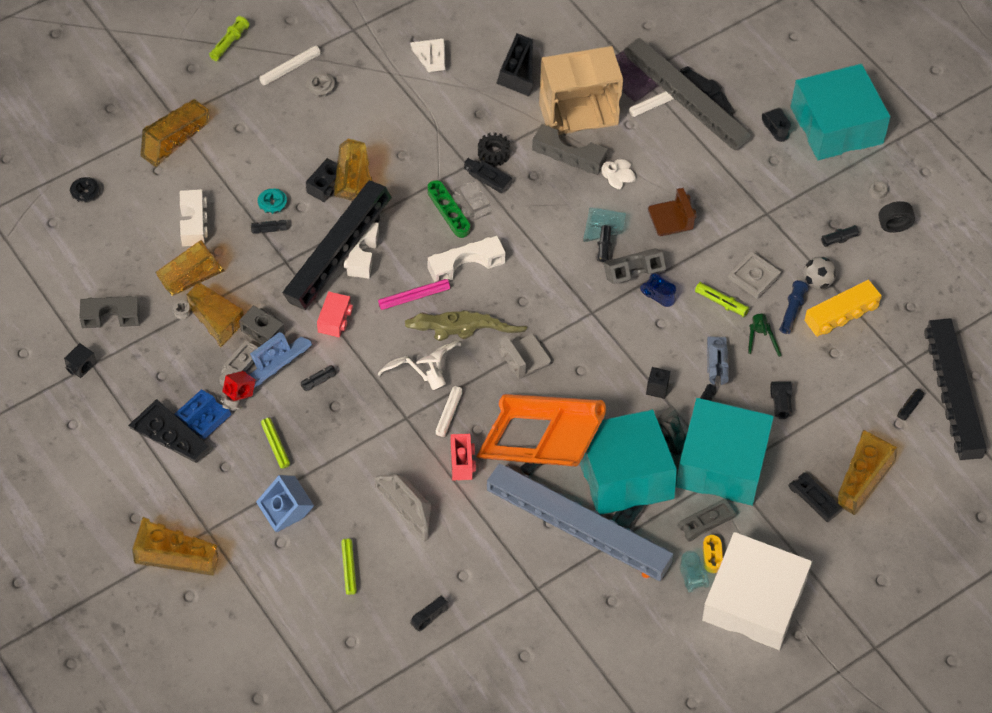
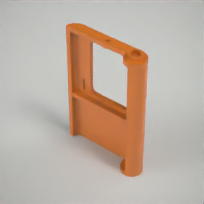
[476,394,606,467]

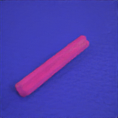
[378,279,450,310]

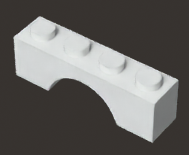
[428,236,505,282]

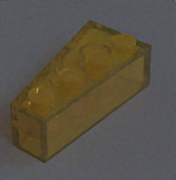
[132,517,219,576]

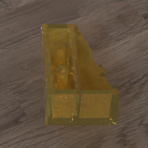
[334,138,373,201]
[155,240,225,296]
[187,282,244,348]

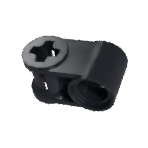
[762,107,791,142]

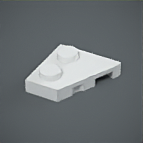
[410,38,445,72]

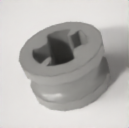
[173,300,191,320]

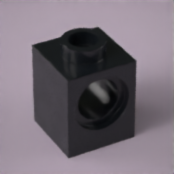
[64,343,96,378]
[646,367,671,399]

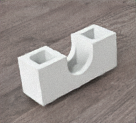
[180,190,208,246]
[344,222,379,279]

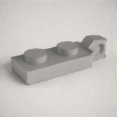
[219,340,258,386]

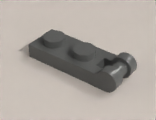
[677,498,736,542]

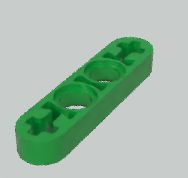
[427,180,470,238]

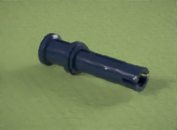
[779,280,809,334]

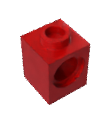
[222,371,256,401]

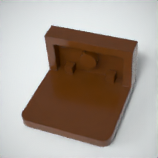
[648,187,697,236]

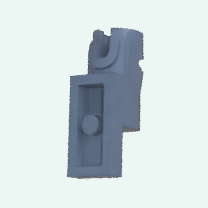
[707,337,729,385]

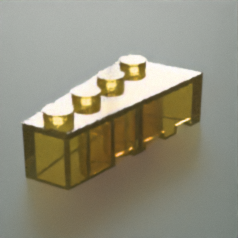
[140,99,210,167]
[838,430,897,515]

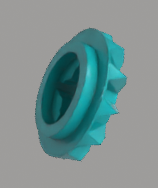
[257,188,287,214]

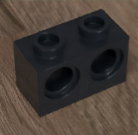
[306,158,346,202]

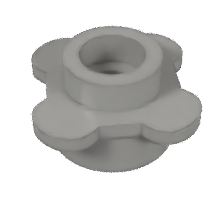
[221,395,242,411]

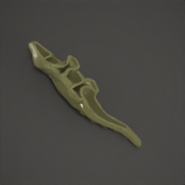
[405,311,527,341]

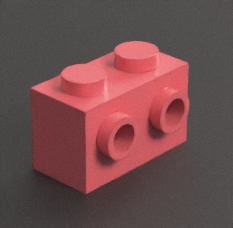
[450,434,476,481]

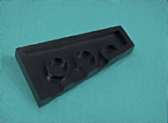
[128,399,210,463]

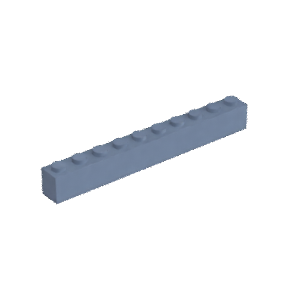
[487,463,673,581]

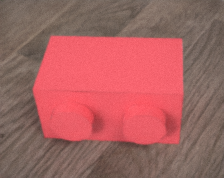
[317,291,353,338]

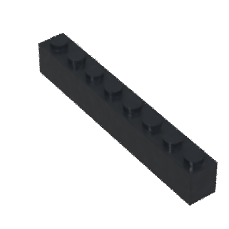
[282,180,392,311]
[924,318,987,460]

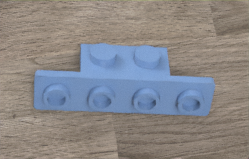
[249,332,312,388]

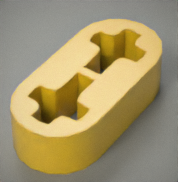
[702,535,723,573]

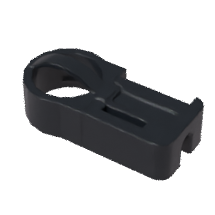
[410,595,449,631]

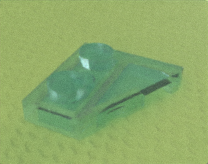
[583,207,626,242]

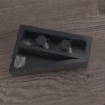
[496,33,533,97]

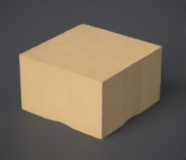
[539,46,623,135]

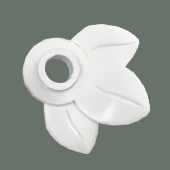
[601,159,636,190]

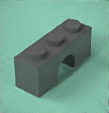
[603,248,666,284]
[79,296,140,328]

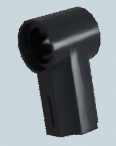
[770,381,792,419]

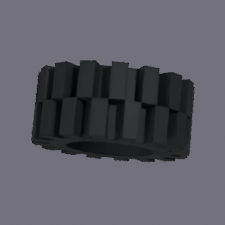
[478,132,510,167]

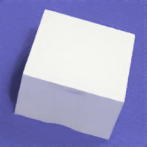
[702,532,812,650]

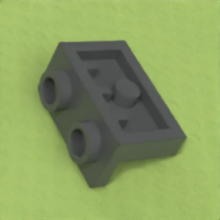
[657,407,686,455]

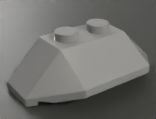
[375,475,431,541]

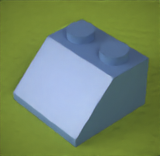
[256,475,314,532]

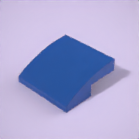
[174,389,232,440]

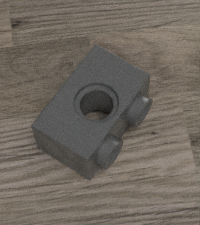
[239,305,285,344]

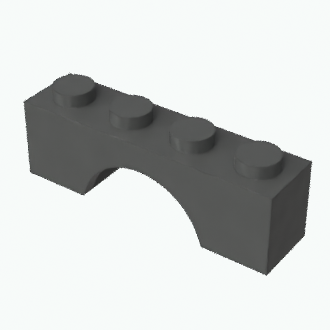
[532,124,607,175]

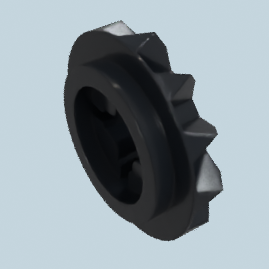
[70,177,100,203]

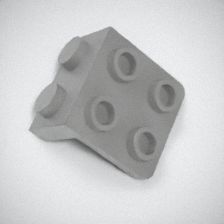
[498,335,551,379]

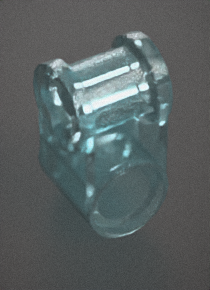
[679,551,709,593]

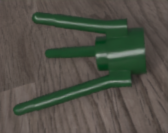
[748,313,781,357]

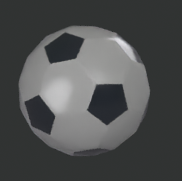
[803,256,836,289]

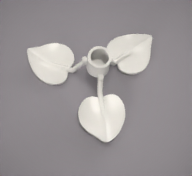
[378,341,461,390]

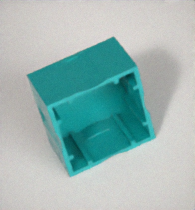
[790,63,890,161]
[675,398,774,506]
[580,410,677,515]

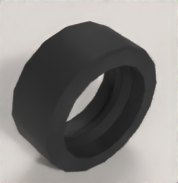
[878,201,915,233]

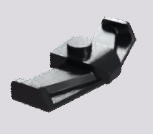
[679,66,735,116]

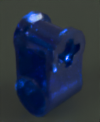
[640,273,676,307]

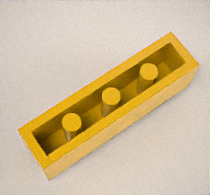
[804,279,882,337]

